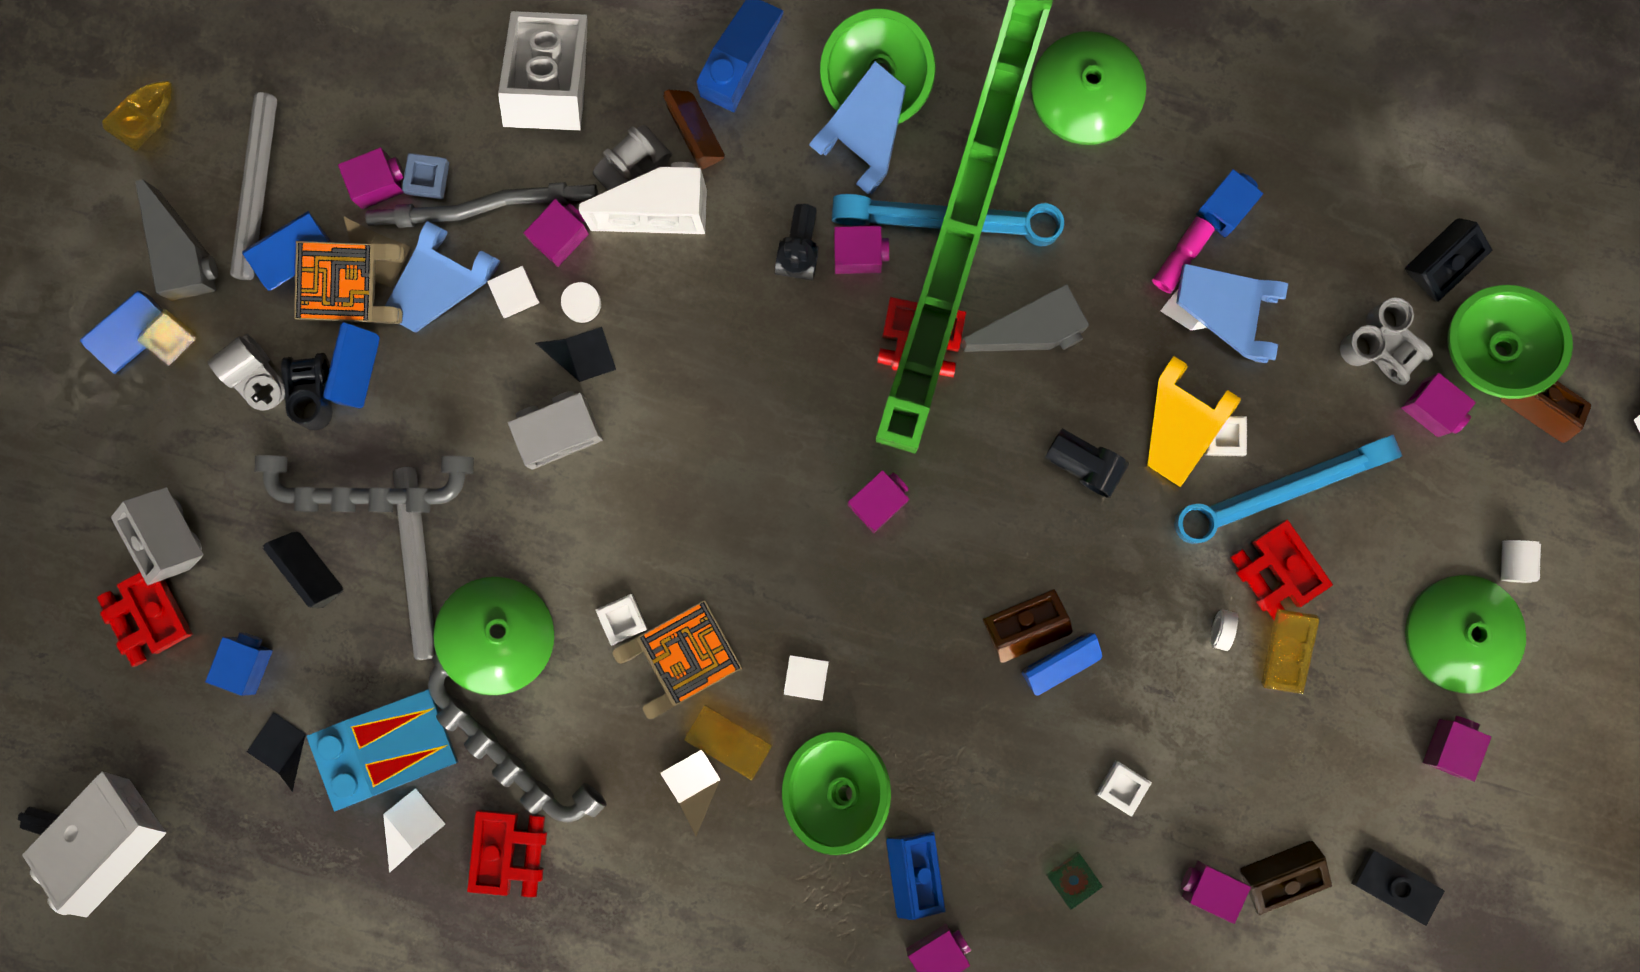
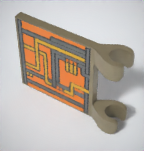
[294,241,405,324]
[613,600,743,719]

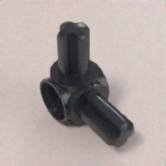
[775,204,819,281]

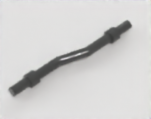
[365,182,598,228]

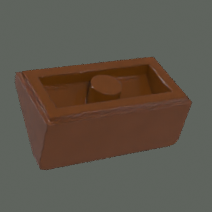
[663,89,725,170]
[1501,381,1592,443]
[983,589,1073,663]

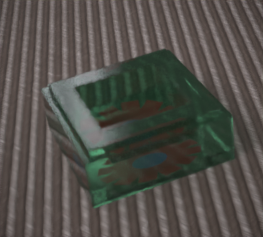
[1046,852,1103,910]

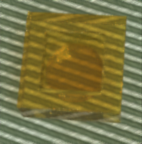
[137,309,196,365]

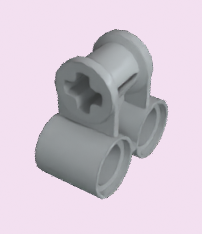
[593,125,672,190]
[1340,297,1433,385]
[207,334,285,411]

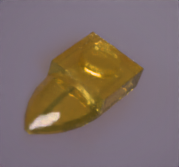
[102,81,172,151]

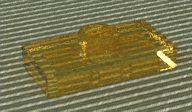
[1261,609,1320,694]
[684,705,772,780]

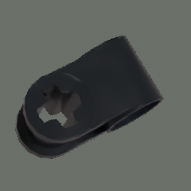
[281,353,333,431]

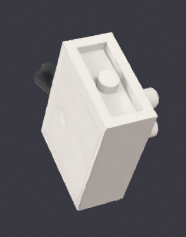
[17,771,166,917]

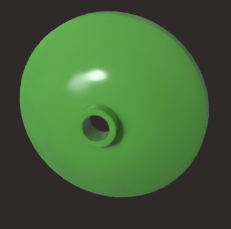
[820,9,936,124]
[1031,31,1146,145]
[1447,285,1573,399]
[1405,575,1526,694]
[434,577,554,695]
[782,732,891,855]

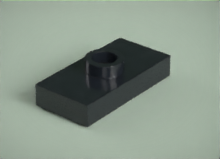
[1351,849,1445,926]

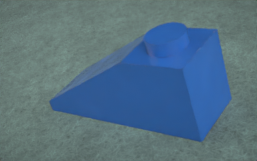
[696,0,784,113]

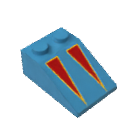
[306,689,458,812]

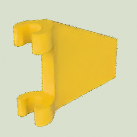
[1147,356,1241,488]

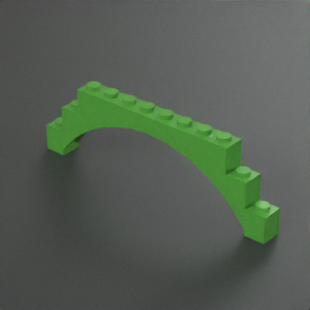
[875,0,1053,454]

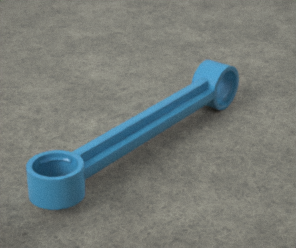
[832,194,1064,246]
[1174,434,1403,544]

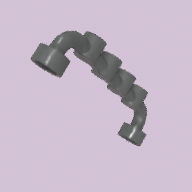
[254,455,474,513]
[428,654,607,823]

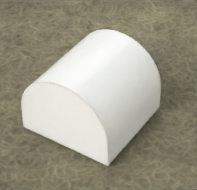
[1501,540,1541,583]

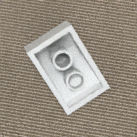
[498,11,588,130]
[579,162,707,234]

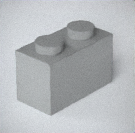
[507,391,603,470]
[111,487,203,586]

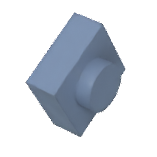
[402,153,449,200]

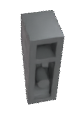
[135,179,218,301]
[960,284,1089,352]

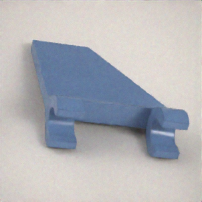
[809,61,906,194]
[385,221,500,332]
[1176,264,1288,363]

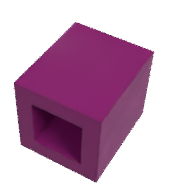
[338,147,404,210]
[523,199,589,267]
[834,226,889,274]
[1401,373,1476,437]
[847,470,909,533]
[1423,716,1492,782]
[1181,861,1251,924]
[906,924,971,972]

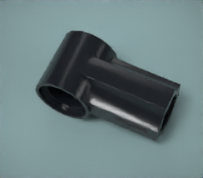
[1045,428,1129,498]

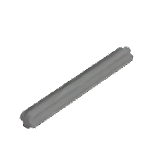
[230,92,277,280]
[393,467,436,660]

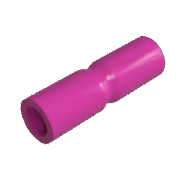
[1152,217,1215,293]

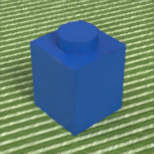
[1196,169,1264,238]
[205,632,273,696]

